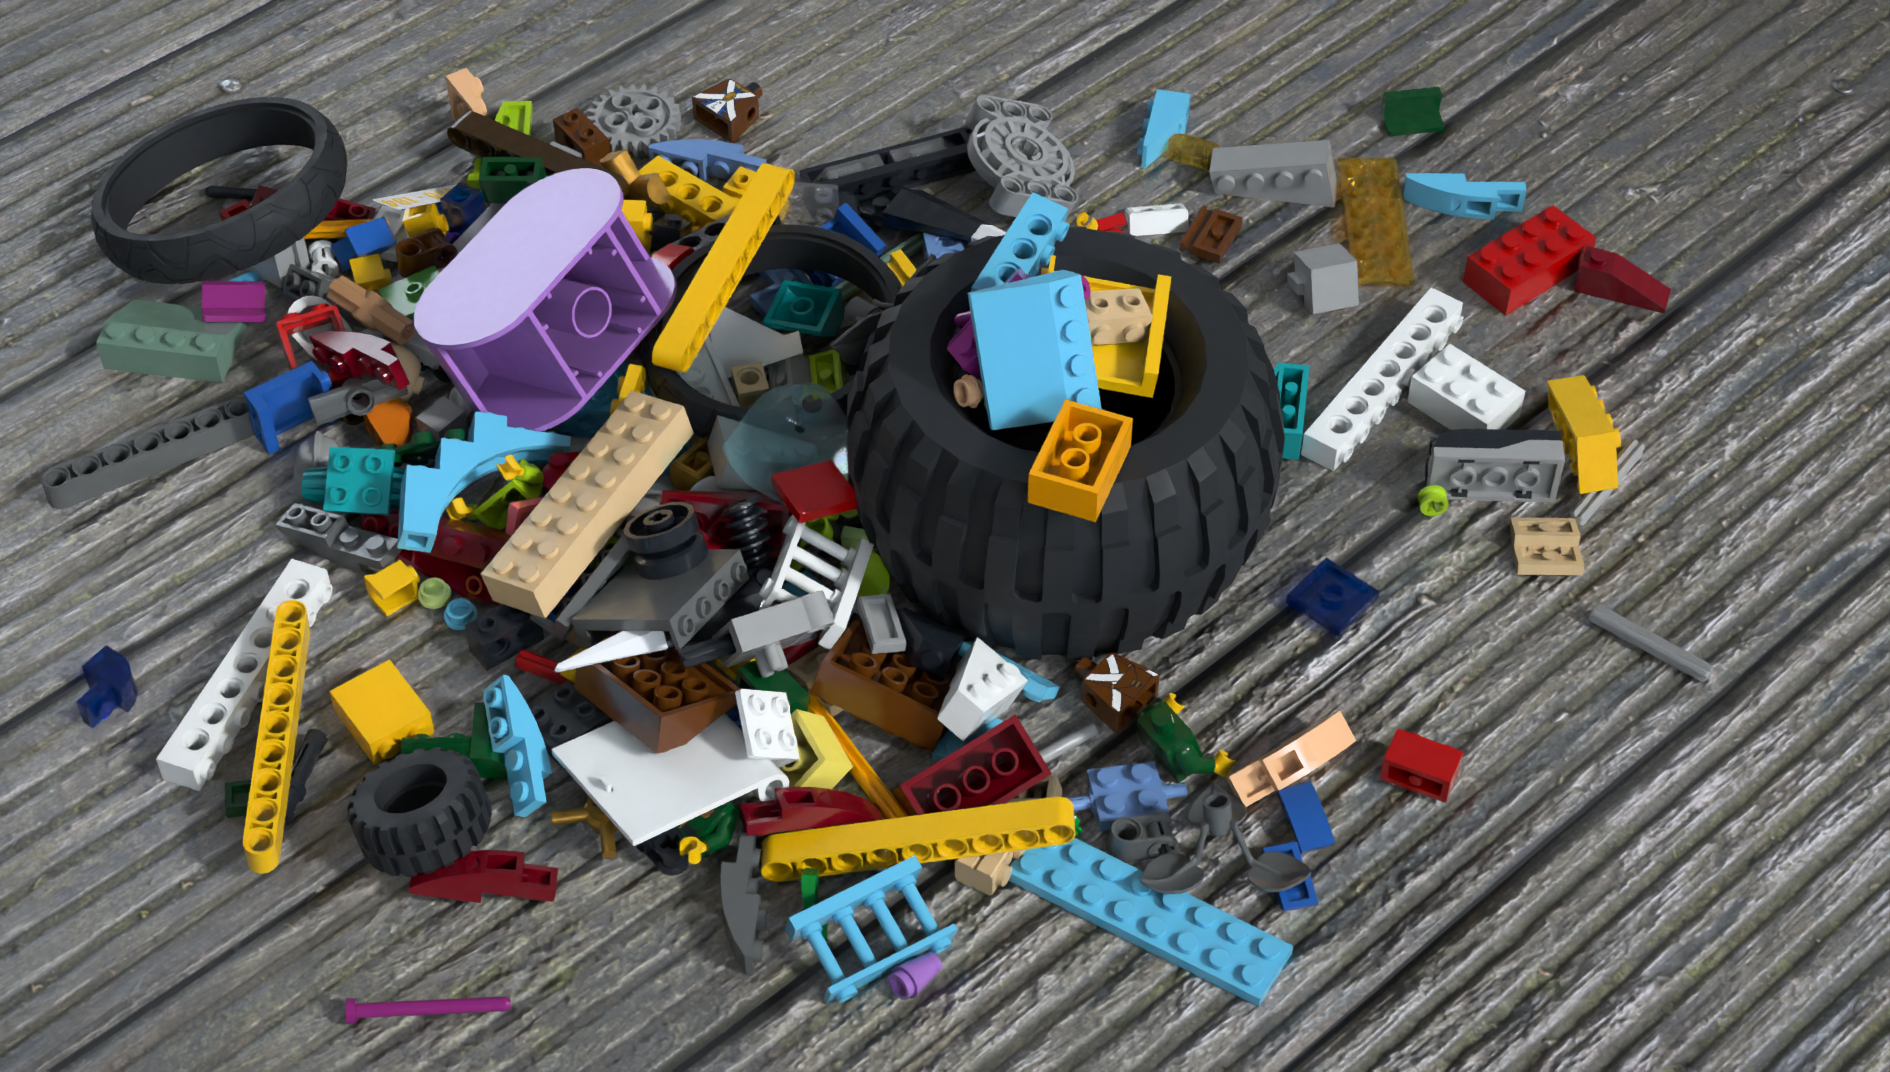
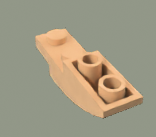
[1226,710,1356,807]

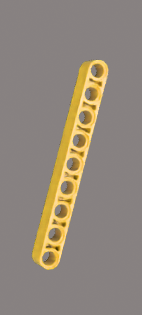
[652,163,795,373]
[243,600,310,874]
[761,797,1075,882]

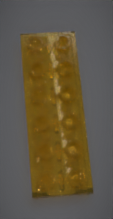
[1338,158,1414,285]

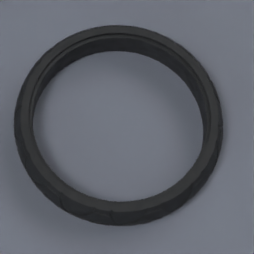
[91,97,348,284]
[641,224,902,446]

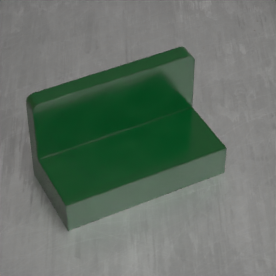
[1380,87,1444,137]

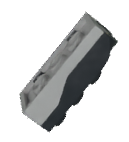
[1425,429,1565,503]

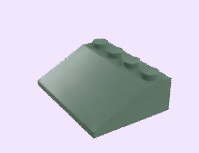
[96,299,249,383]

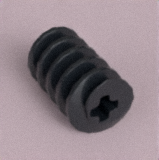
[721,495,778,569]

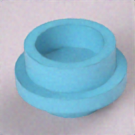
[444,598,478,630]

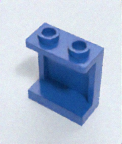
[803,203,886,288]
[243,361,336,455]

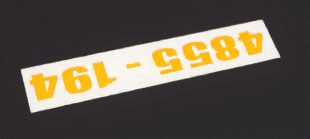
[372,184,482,210]

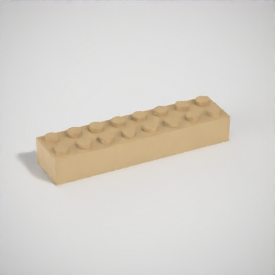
[481,391,694,619]

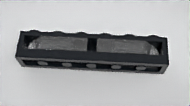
[799,127,976,215]

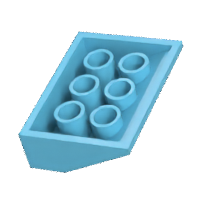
[967,270,1101,430]

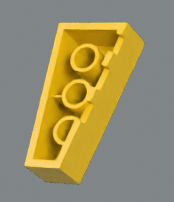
[1547,375,1621,494]

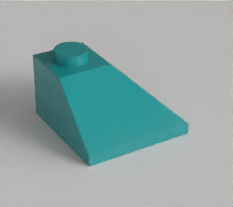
[763,280,845,336]

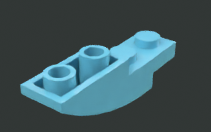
[1403,173,1527,220]
[483,675,552,817]

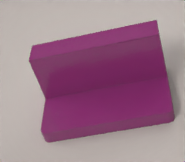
[202,281,266,322]

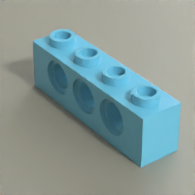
[969,192,1070,307]

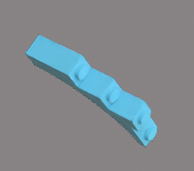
[397,411,571,553]

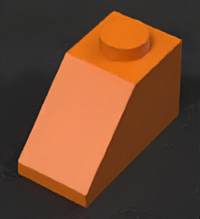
[363,398,414,447]

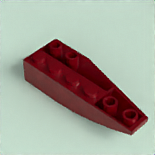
[361,508,511,606]

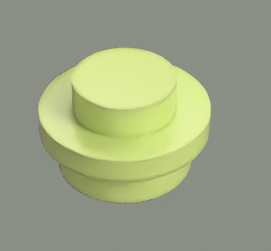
[418,577,452,609]

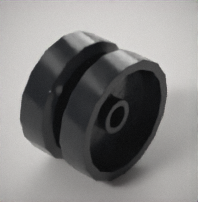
[624,502,709,580]

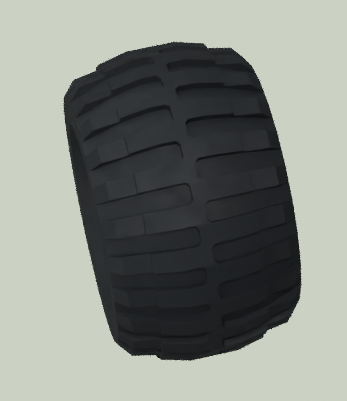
[847,226,1285,660]

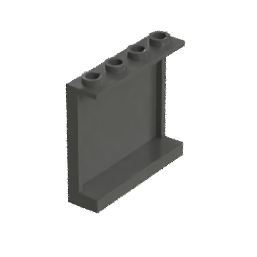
[571,549,750,650]

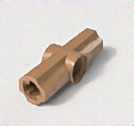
[327,275,415,346]

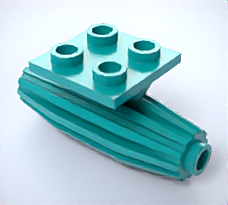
[301,447,405,515]

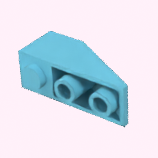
[1137,89,1191,168]

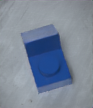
[331,217,398,273]

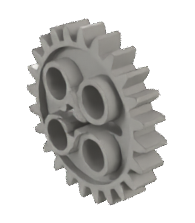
[587,84,681,157]

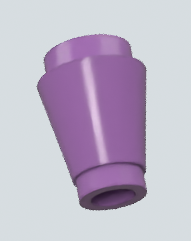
[888,952,942,1000]

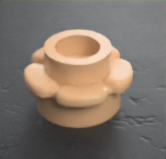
[954,374,984,408]

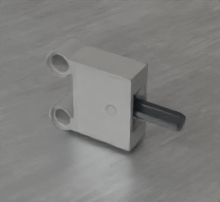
[678,590,835,678]

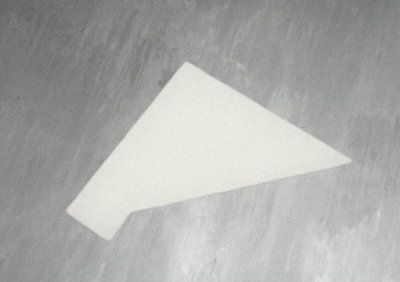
[710,307,803,378]

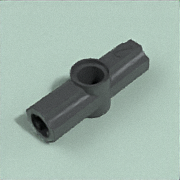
[308,376,408,426]

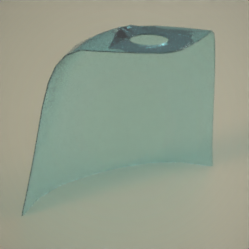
[722,384,848,504]

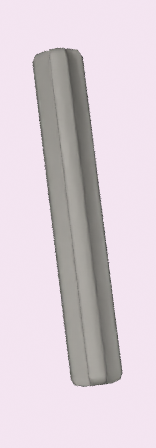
[1569,439,1645,526]
[1589,604,1713,682]

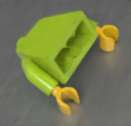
[446,455,544,530]

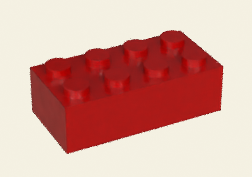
[1463,205,1596,316]

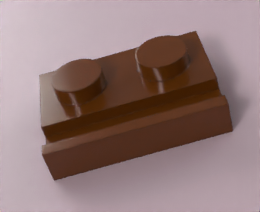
[1179,205,1243,263]

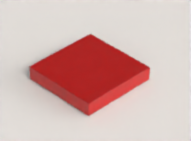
[771,460,857,524]

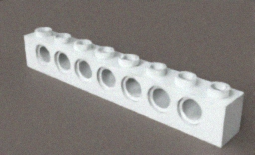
[1301,288,1464,471]
[156,559,332,791]

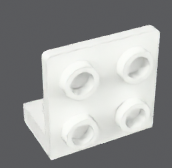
[735,689,800,768]

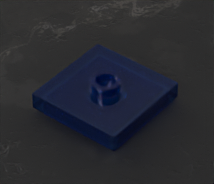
[1286,557,1379,637]

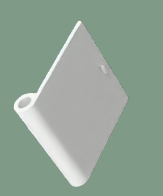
[551,713,789,846]

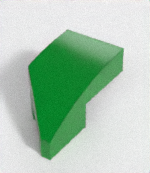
[801,868,828,942]

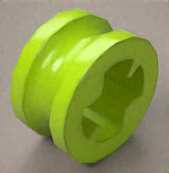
[1418,485,1449,516]

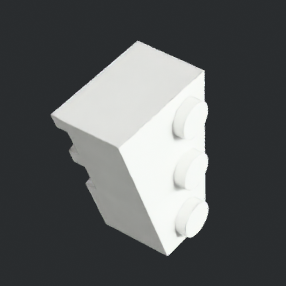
[937,637,1028,741]

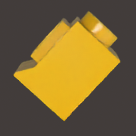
[364,560,420,617]

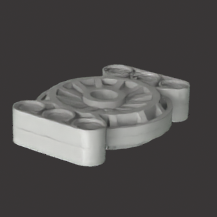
[966,95,1078,219]

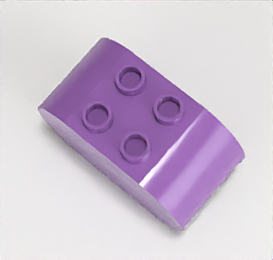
[414,168,677,432]

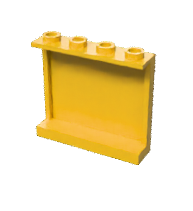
[1041,255,1171,398]

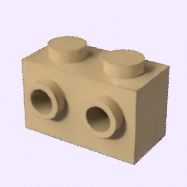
[1085,288,1153,345]

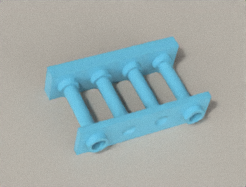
[785,855,958,1004]

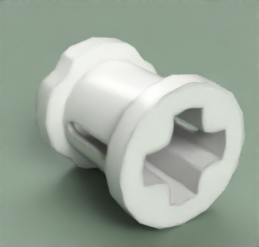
[308,240,339,278]

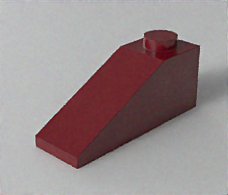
[1575,246,1671,313]

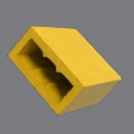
[329,659,435,765]

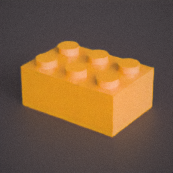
[1028,399,1133,522]

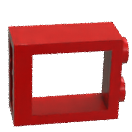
[276,304,360,390]

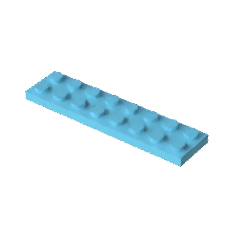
[1008,838,1293,1007]

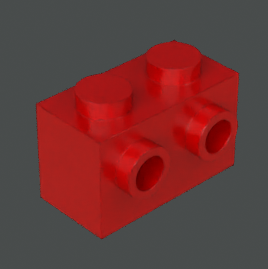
[1380,728,1464,803]

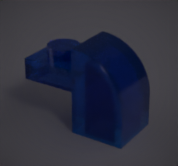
[435,182,486,235]
[76,645,138,728]

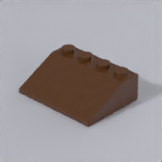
[810,619,956,752]
[574,647,740,754]

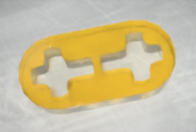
[1167,133,1220,170]

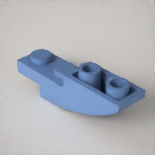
[649,139,766,182]

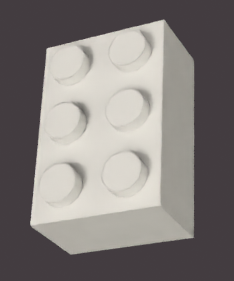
[1407,344,1525,430]

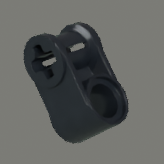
[635,827,689,876]

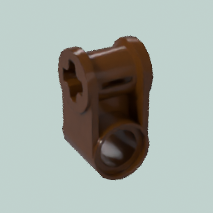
[396,228,458,278]

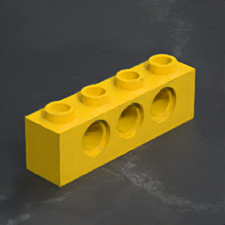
[639,155,739,228]

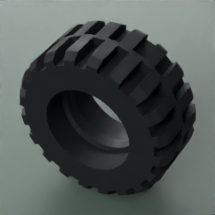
[347,748,492,877]

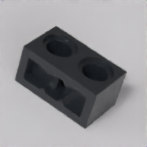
[465,604,544,671]

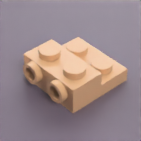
[446,68,487,122]

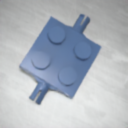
[1068,761,1187,831]

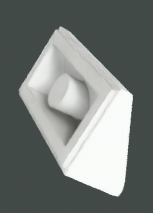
[1125,203,1189,236]

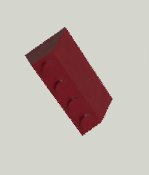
[892,714,1052,816]

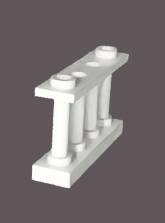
[758,515,874,650]

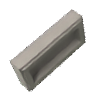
[857,594,906,654]

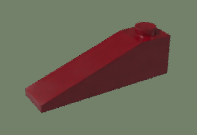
[661,490,793,568]

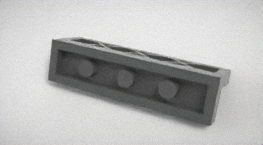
[530,528,633,641]

